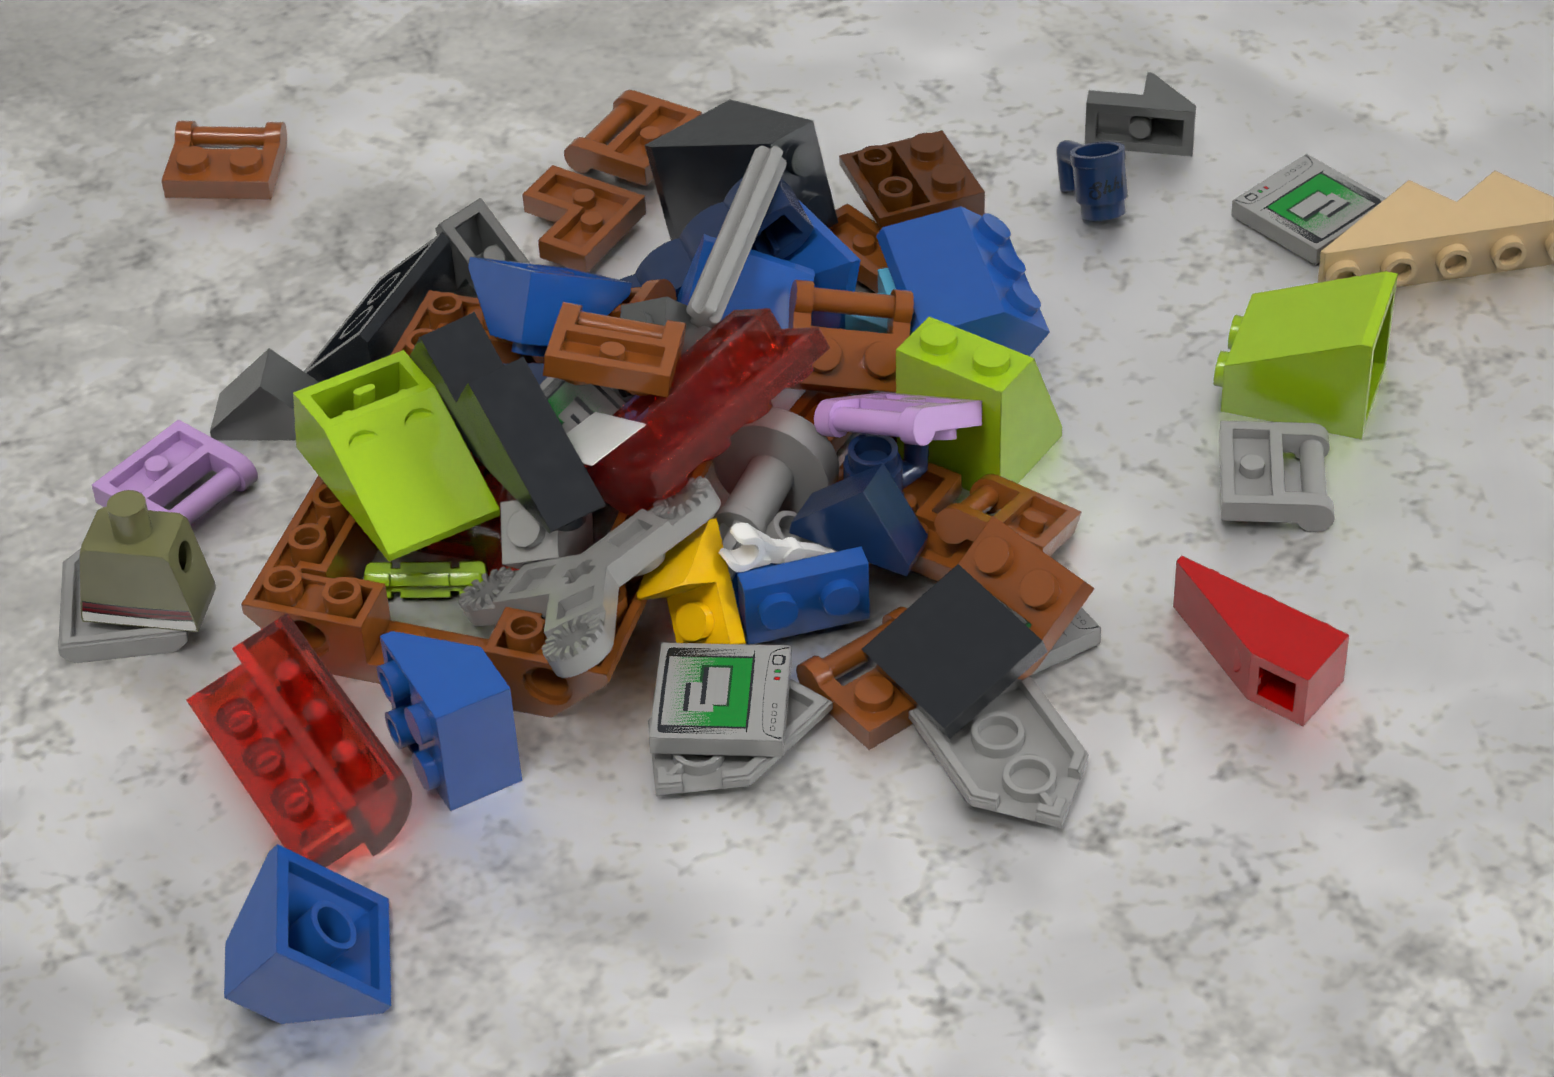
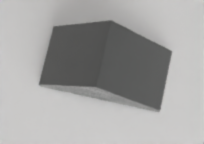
[210,348,319,440]

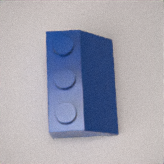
[876,206,1050,356]

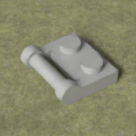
[1219,421,1335,532]

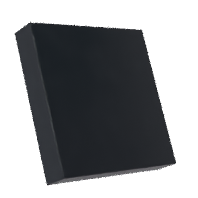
[861,564,1048,739]

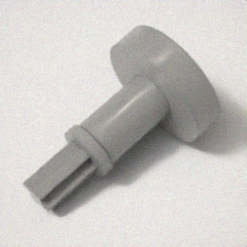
[713,406,839,581]

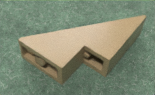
[1317,171,1554,287]

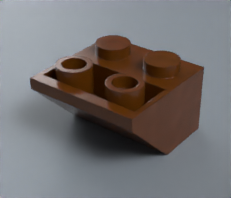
[839,130,985,228]

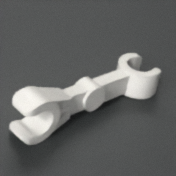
[719,522,837,572]

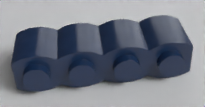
[620,178,814,297]

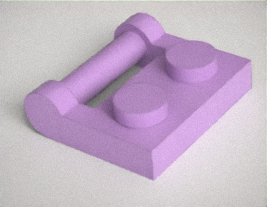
[814,392,982,446]
[92,420,258,525]

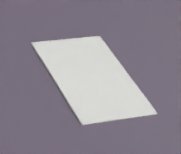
[566,412,646,466]

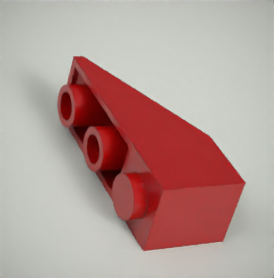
[1173,555,1349,727]

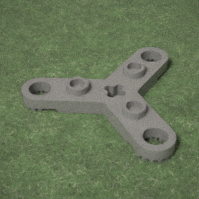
[458,476,721,678]

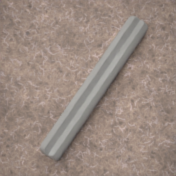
[686,145,787,328]

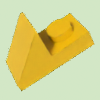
[637,518,746,644]

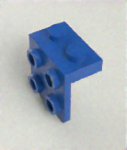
[731,546,870,645]

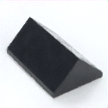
[304,232,457,382]

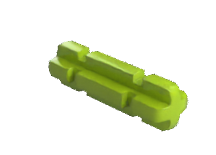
[364,561,487,599]

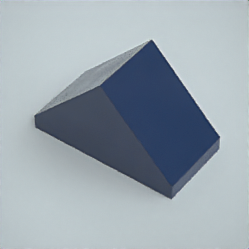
[789,463,928,576]

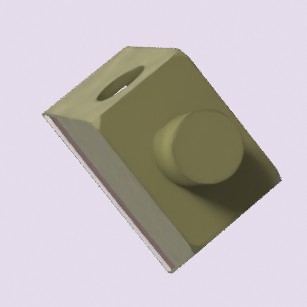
[79,490,216,632]

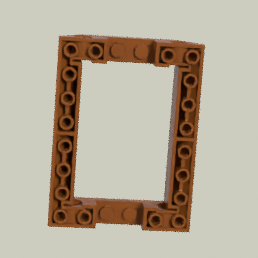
[241,290,763,718]

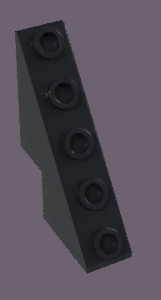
[409,312,606,534]

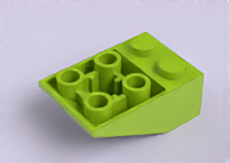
[293,350,500,562]

